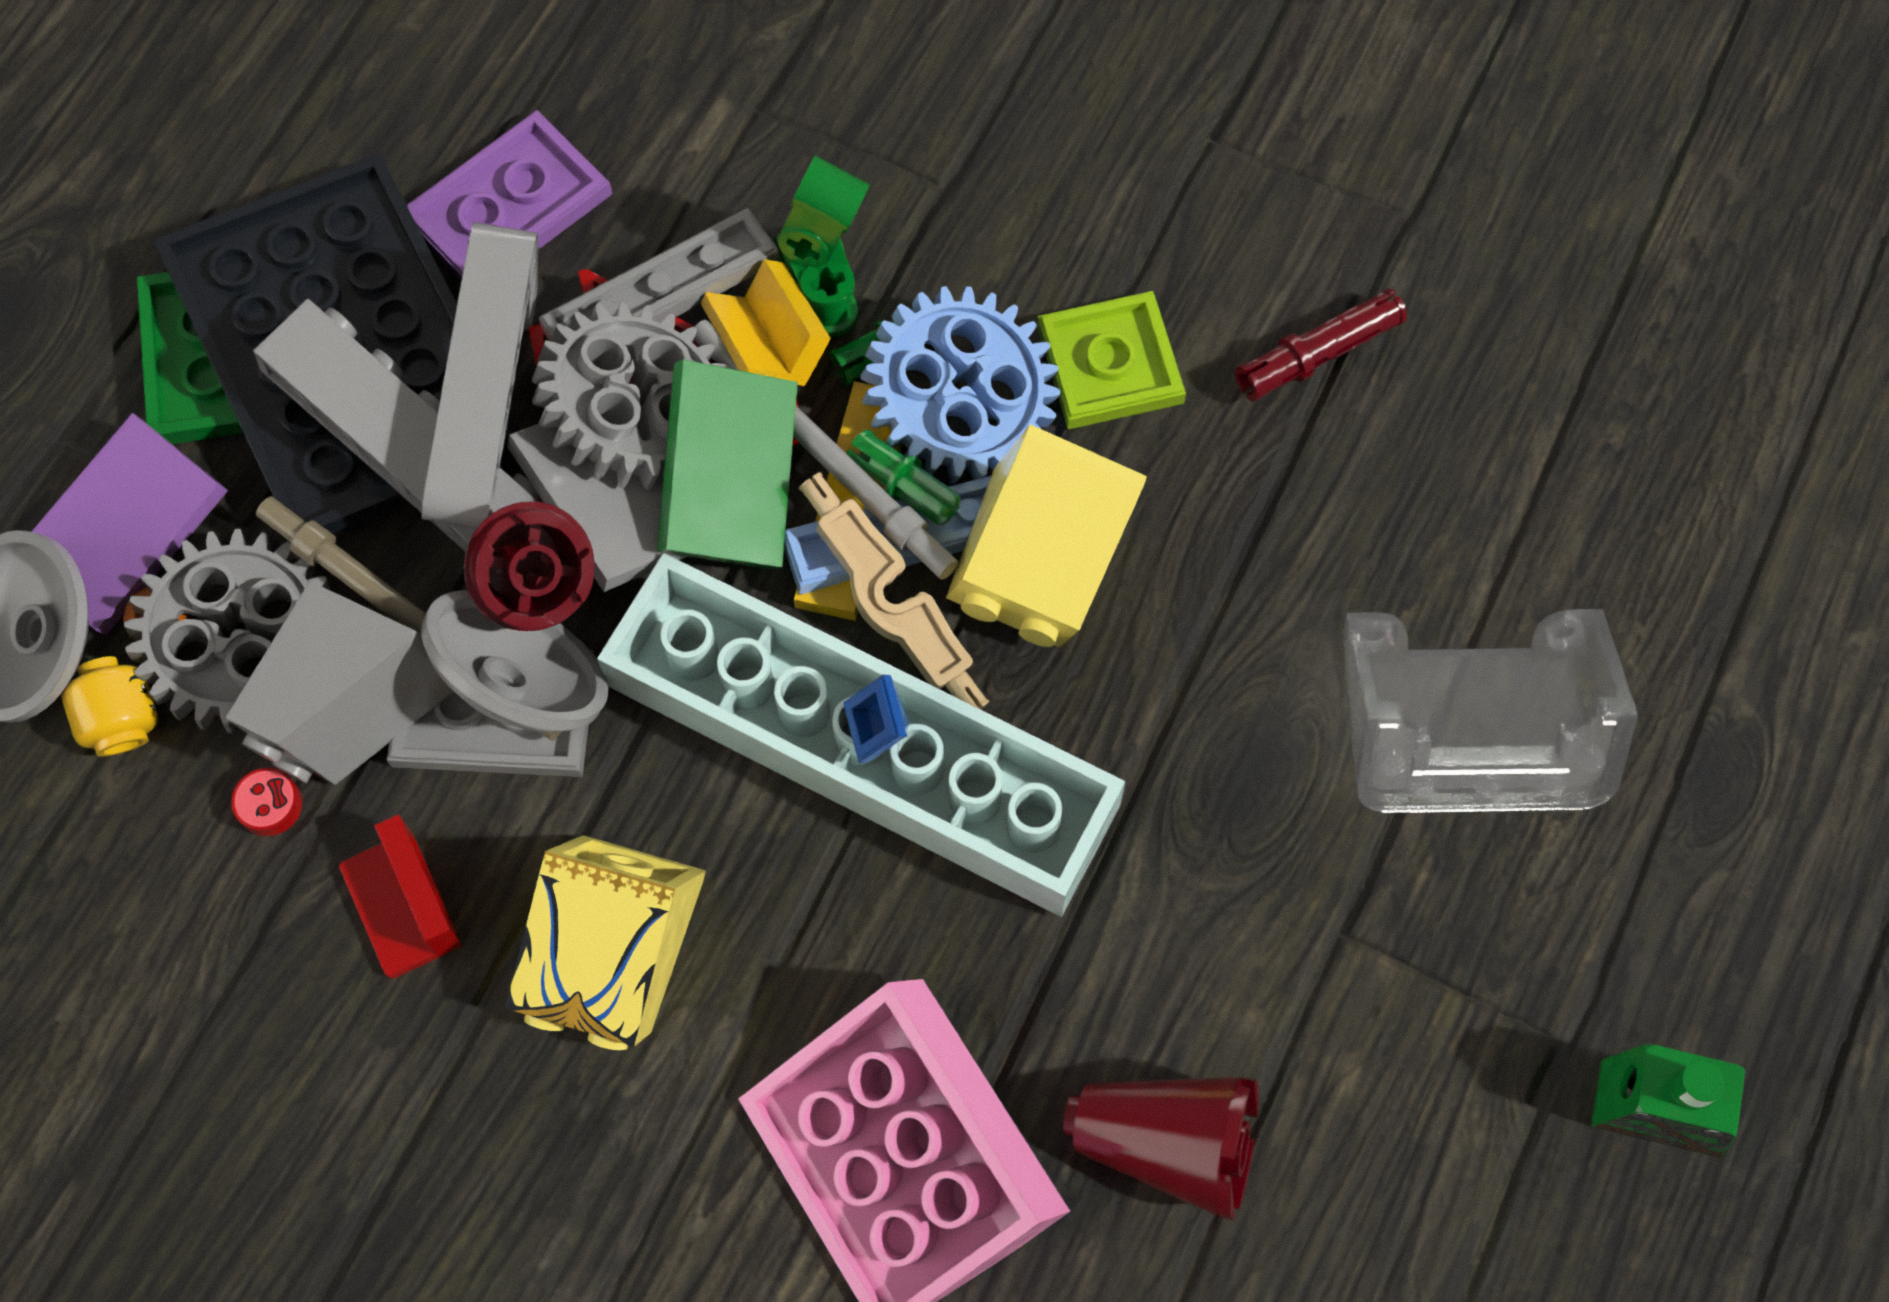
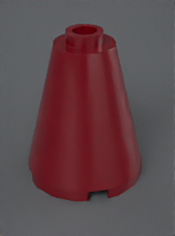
[1063,1077,1259,1220]

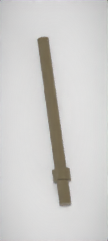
[256,496,562,741]

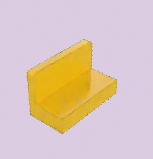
[701,259,831,386]

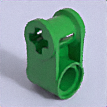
[778,156,870,268]
[774,235,859,338]

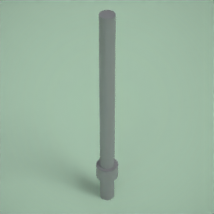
[693,320,958,580]

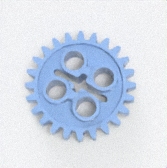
[861,286,1060,484]

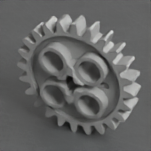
[532,302,729,491]
[124,529,330,733]

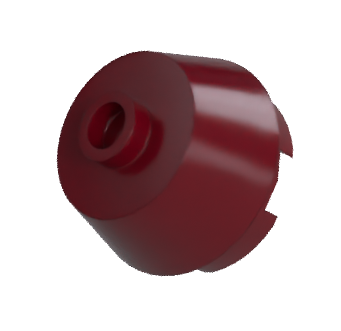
[464,501,594,631]

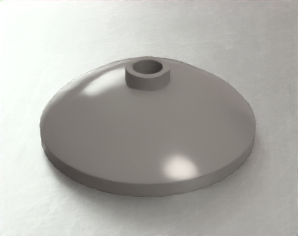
[0,530,89,723]
[421,590,608,733]

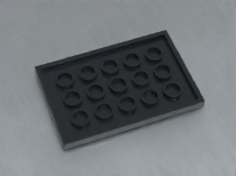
[153,153,521,534]

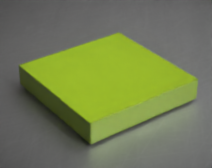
[1037,291,1186,430]

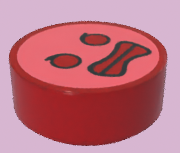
[231,768,303,836]

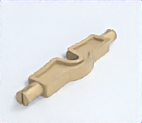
[799,472,990,709]

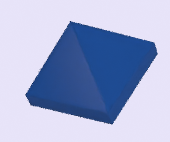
[843,674,909,763]

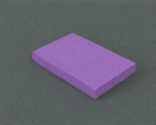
[407,110,613,281]
[32,413,228,635]

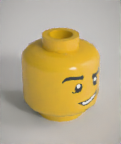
[61,656,159,757]

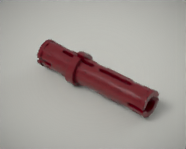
[1235,288,1407,402]

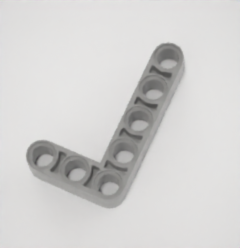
[422,222,538,528]

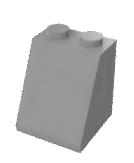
[225,581,454,785]

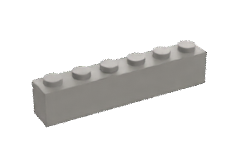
[254,299,543,552]

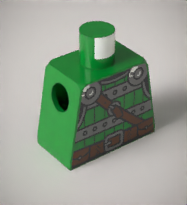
[1591,1044,1745,1158]

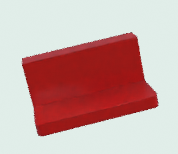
[340,814,463,979]

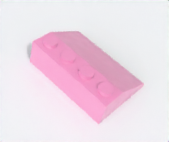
[738,979,1070,1302]

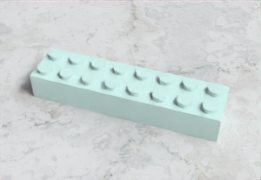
[597,553,1125,917]

